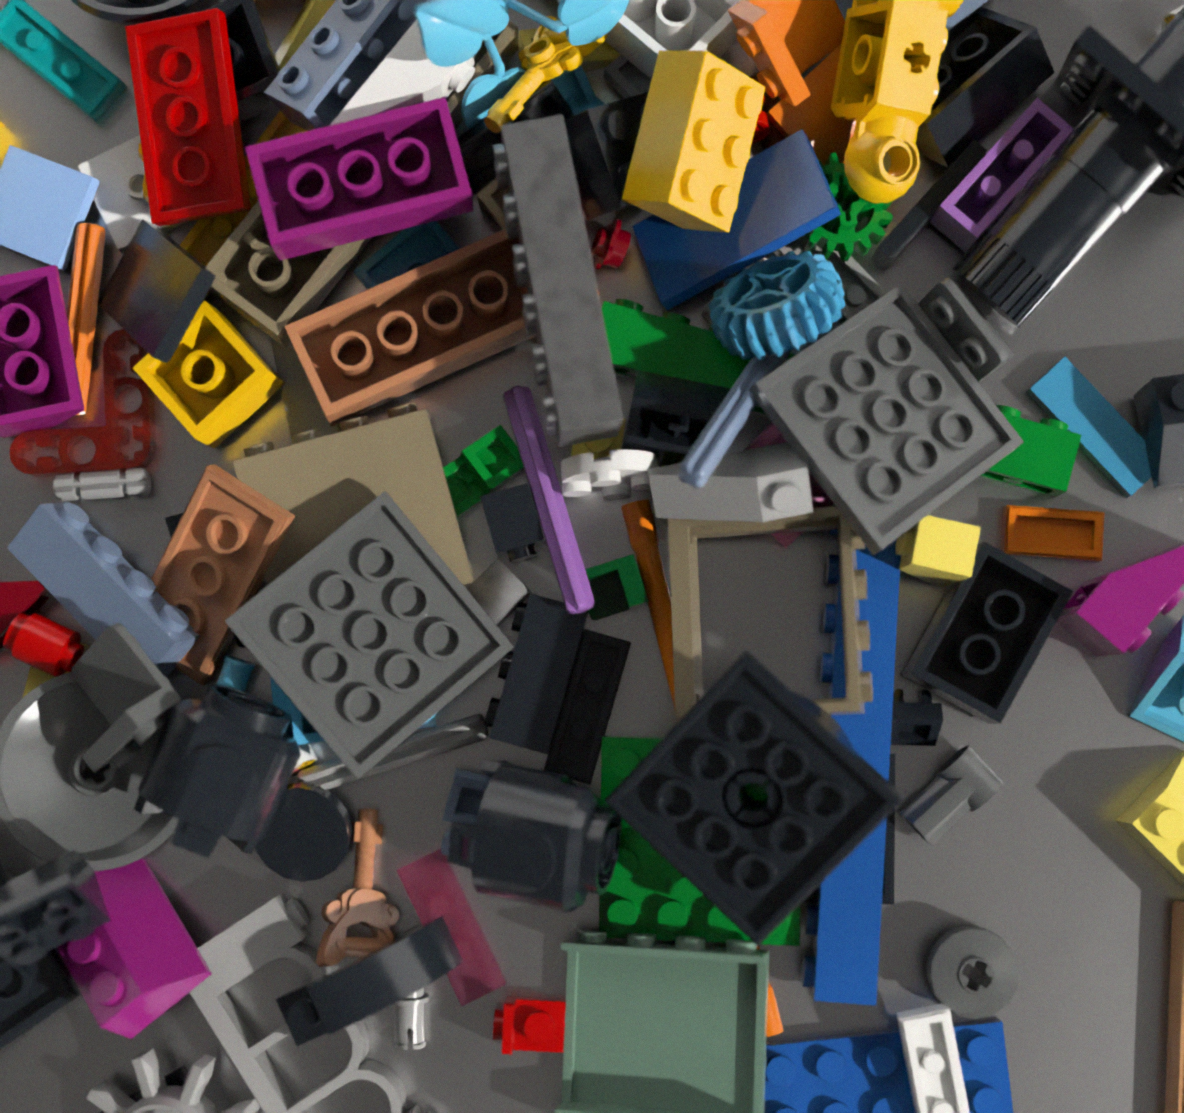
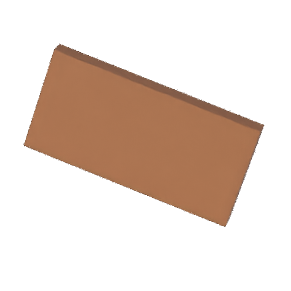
[151,464,295,686]

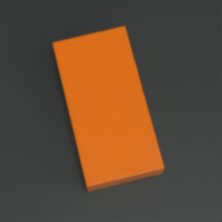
[1000,505,1105,562]

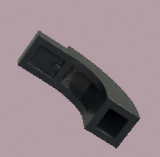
[275,916,464,1046]

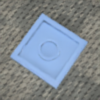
[0,145,100,271]

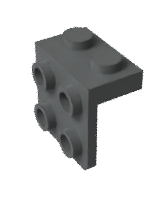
[918,278,1015,383]
[71,623,182,773]

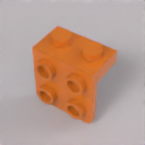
[727,0,845,106]

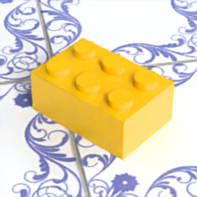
[622,50,766,233]

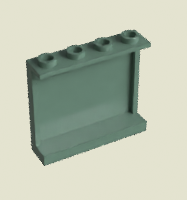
[554,930,769,1113]

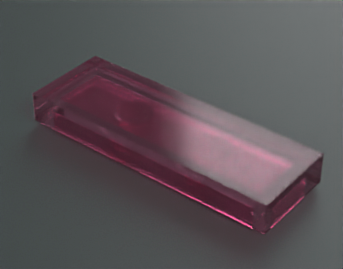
[397,848,507,1006]

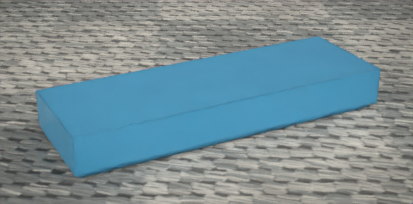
[1026,357,1151,498]

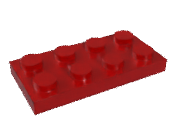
[125,8,251,226]

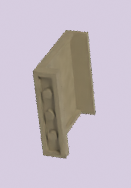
[232,403,476,586]

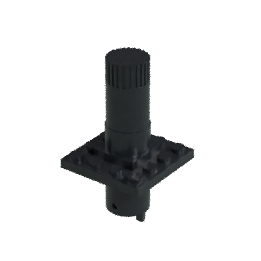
[952,7,1184,327]

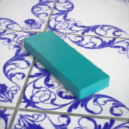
[0,0,127,122]

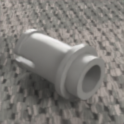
[393,988,429,1050]

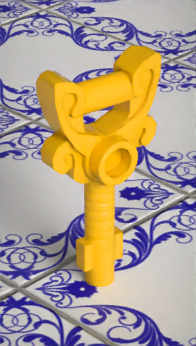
[484,15,608,133]

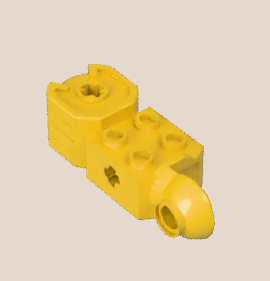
[831,0,964,204]

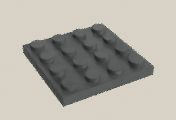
[748,283,1024,555]
[225,491,514,779]

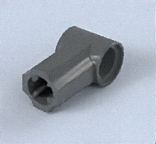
[900,745,1004,845]

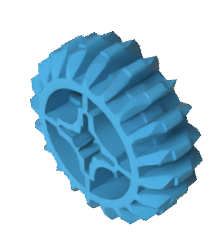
[709,251,846,361]

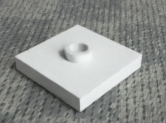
[77,135,189,254]

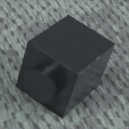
[480,483,546,563]

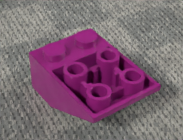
[1057,543,1184,657]

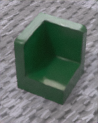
[585,554,648,621]

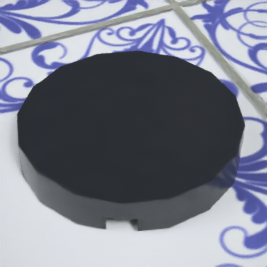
[255,782,353,882]

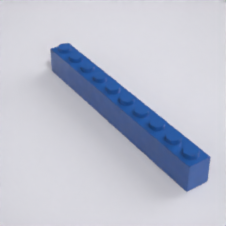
[802,506,901,1006]

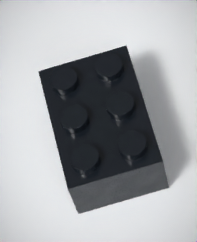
[902,541,1073,724]

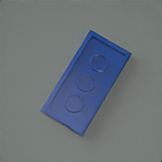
[632,129,841,310]

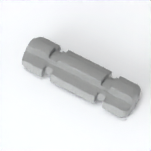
[53,468,152,501]

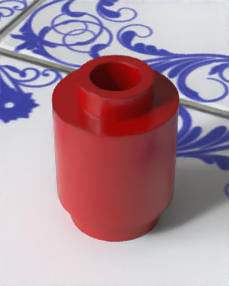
[3,613,84,677]

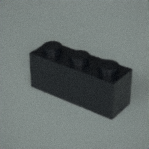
[484,593,589,754]

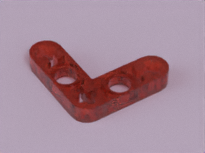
[9,329,156,477]

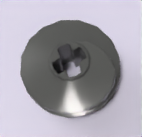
[927,926,1019,1019]

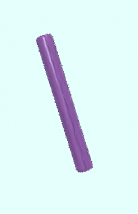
[503,385,595,614]

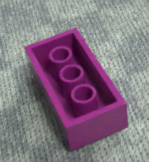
[245,97,474,261]

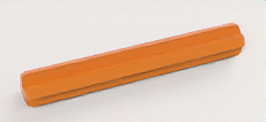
[67,223,106,415]

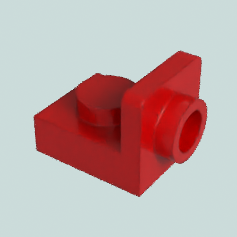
[493,996,566,1055]

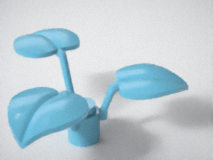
[414,0,629,129]

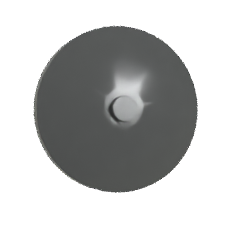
[0,672,178,871]

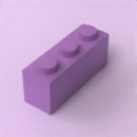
[930,98,1074,253]

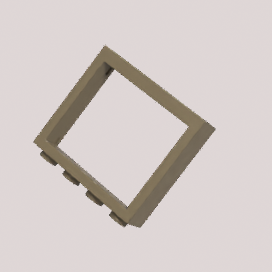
[668,506,873,720]

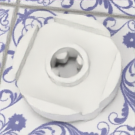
[561,449,659,500]

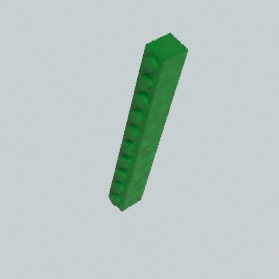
[601,298,1082,498]

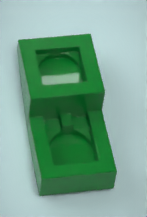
[443,424,524,520]

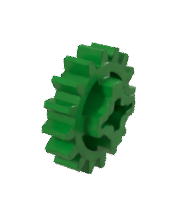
[804,153,893,262]

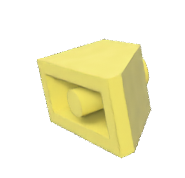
[895,515,981,587]

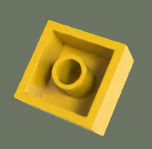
[133,301,286,449]

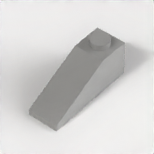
[647,442,813,522]

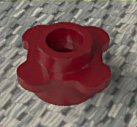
[591,219,631,270]

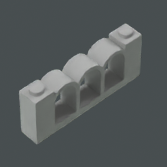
[189,893,431,1113]

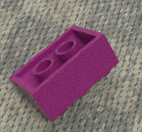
[0,265,84,438]
[57,858,212,1039]

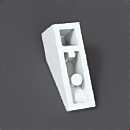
[330,19,475,125]

